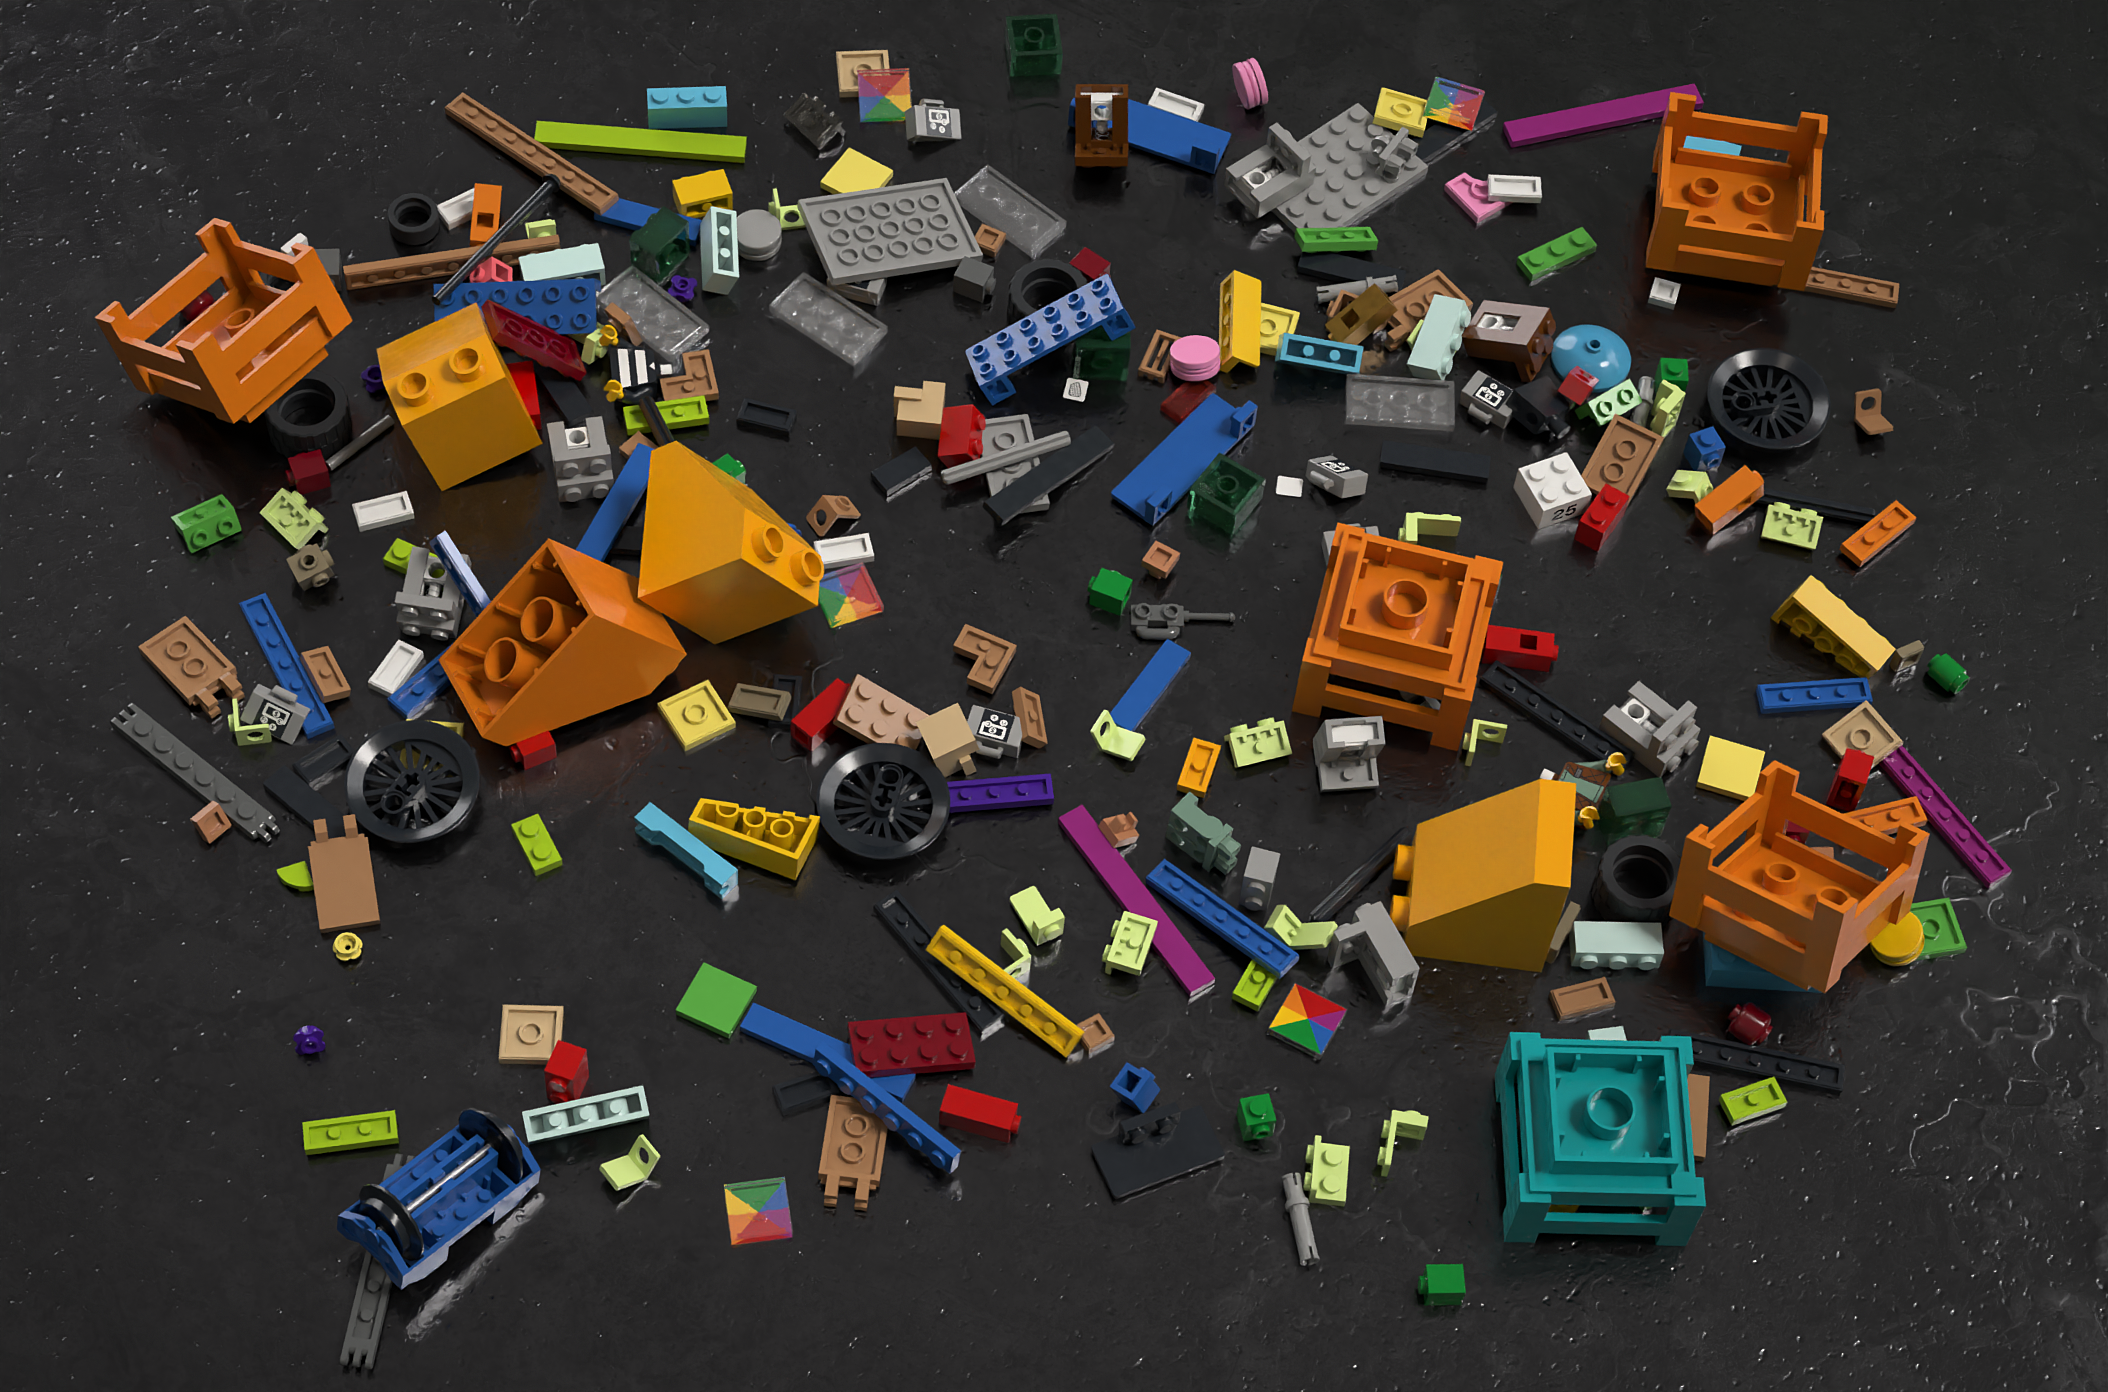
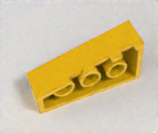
[1771,575,1895,680]
[688,798,820,880]

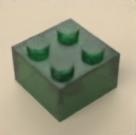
[1004,14,1063,76]
[629,206,690,288]
[1073,325,1131,381]
[1187,452,1266,535]
[1598,777,1672,845]

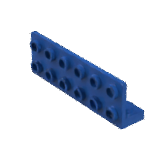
[1068,98,1231,174]
[965,274,1136,405]
[434,278,601,335]
[1111,393,1258,526]

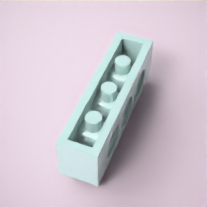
[522,1085,649,1145]

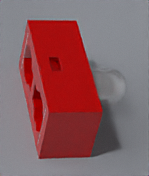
[1558,366,1599,411]

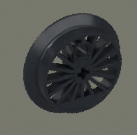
[1707,348,1831,453]
[344,720,480,843]
[816,743,950,861]

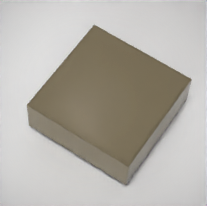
[1889,640,1924,672]

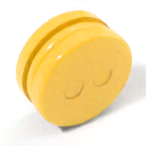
[1870,912,1925,966]

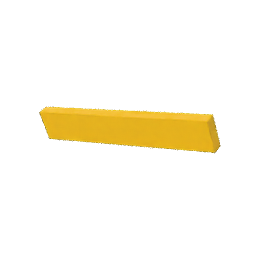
[925,925,1085,1057]

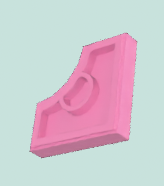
[1444,173,1513,223]

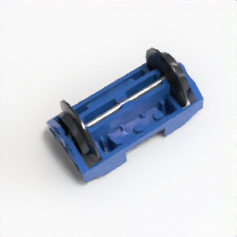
[337,1108,541,1290]

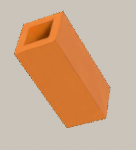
[470,183,502,247]
[1695,465,1764,535]

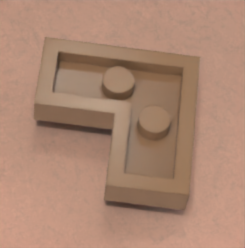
[660,349,719,401]
[953,624,1017,694]

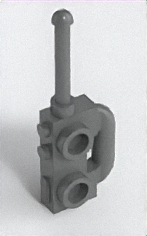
[1130,603,1235,640]

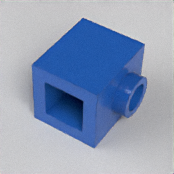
[1683,426,1726,472]
[1110,1063,1161,1114]

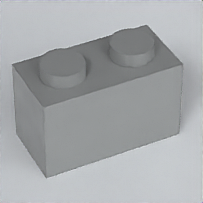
[1238,846,1280,912]

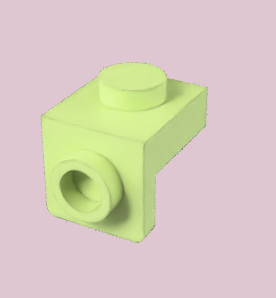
[1666,470,1713,504]

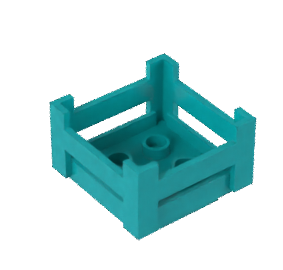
[1495,1032,1706,1246]

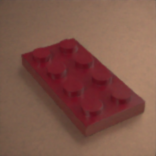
[481,299,586,381]
[847,1012,976,1078]

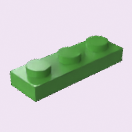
[1294,227,1378,253]
[1516,227,1597,281]

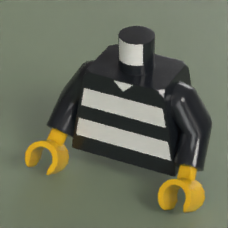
[599,325,672,406]

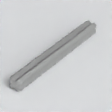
[941,431,1071,485]

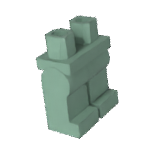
[1165,792,1241,875]

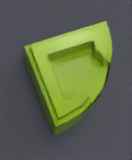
[276,861,314,892]

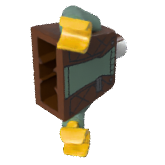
[1539,752,1627,830]

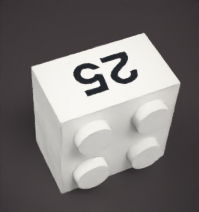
[1513,452,1592,529]

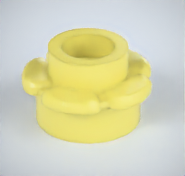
[333,932,363,961]

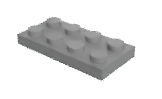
[980,414,1049,513]

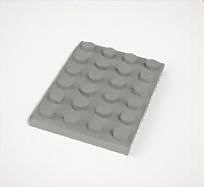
[1271,103,1428,233]
[797,178,983,285]

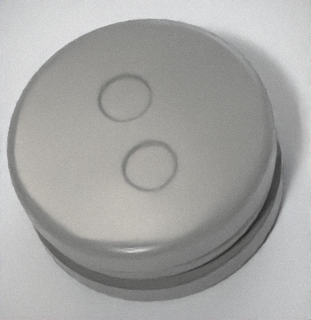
[736,210,782,261]

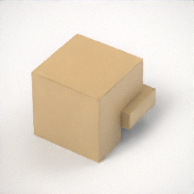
[894,381,945,440]
[916,703,980,777]

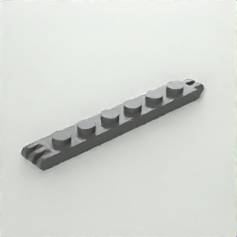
[110,703,280,843]
[340,1153,415,1369]

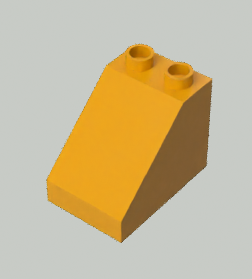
[377,303,543,491]
[638,441,824,644]
[1390,779,1576,972]

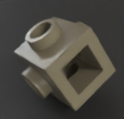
[286,543,335,591]

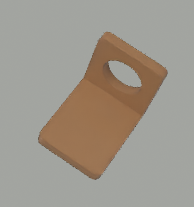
[1326,289,1358,332]
[1854,389,1893,435]
[806,495,861,536]

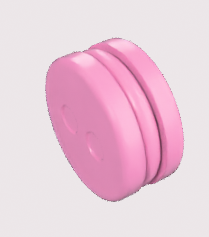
[1232,58,1268,110]
[1170,335,1220,381]

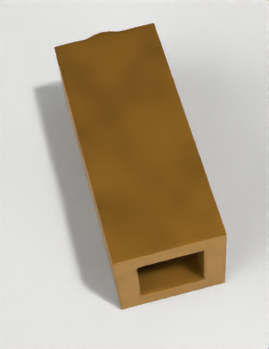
[1325,283,1398,345]

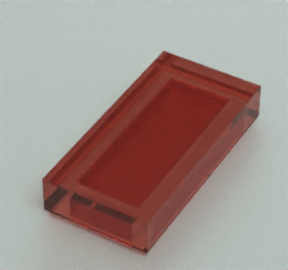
[1160,380,1216,424]

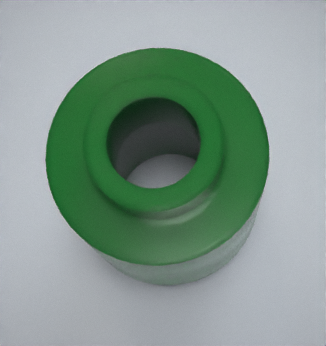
[1927,653,1970,694]

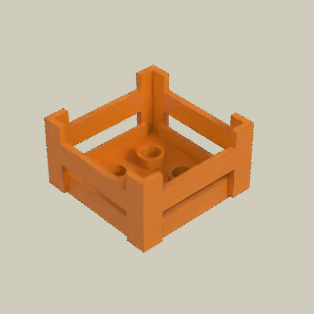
[1646,92,1828,291]
[95,218,353,424]
[1292,523,1503,751]
[1669,760,1930,993]

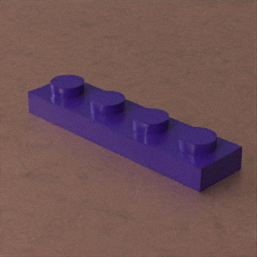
[947,773,1054,813]

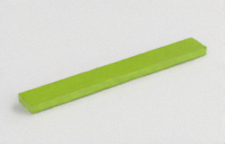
[534,121,747,163]

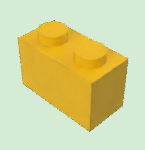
[672,169,733,218]

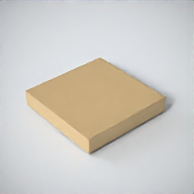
[836,50,890,98]
[1822,700,1903,769]
[499,1005,564,1065]

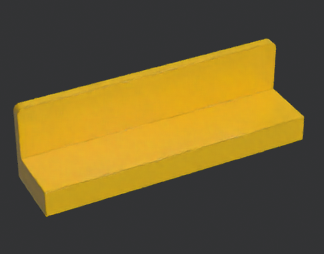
[1219,270,1261,373]

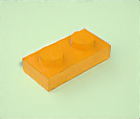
[1176,738,1221,798]

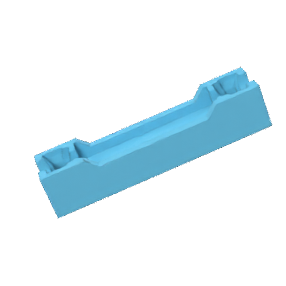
[634,802,738,899]

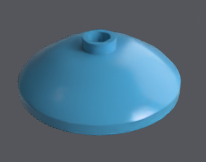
[1551,325,1631,392]

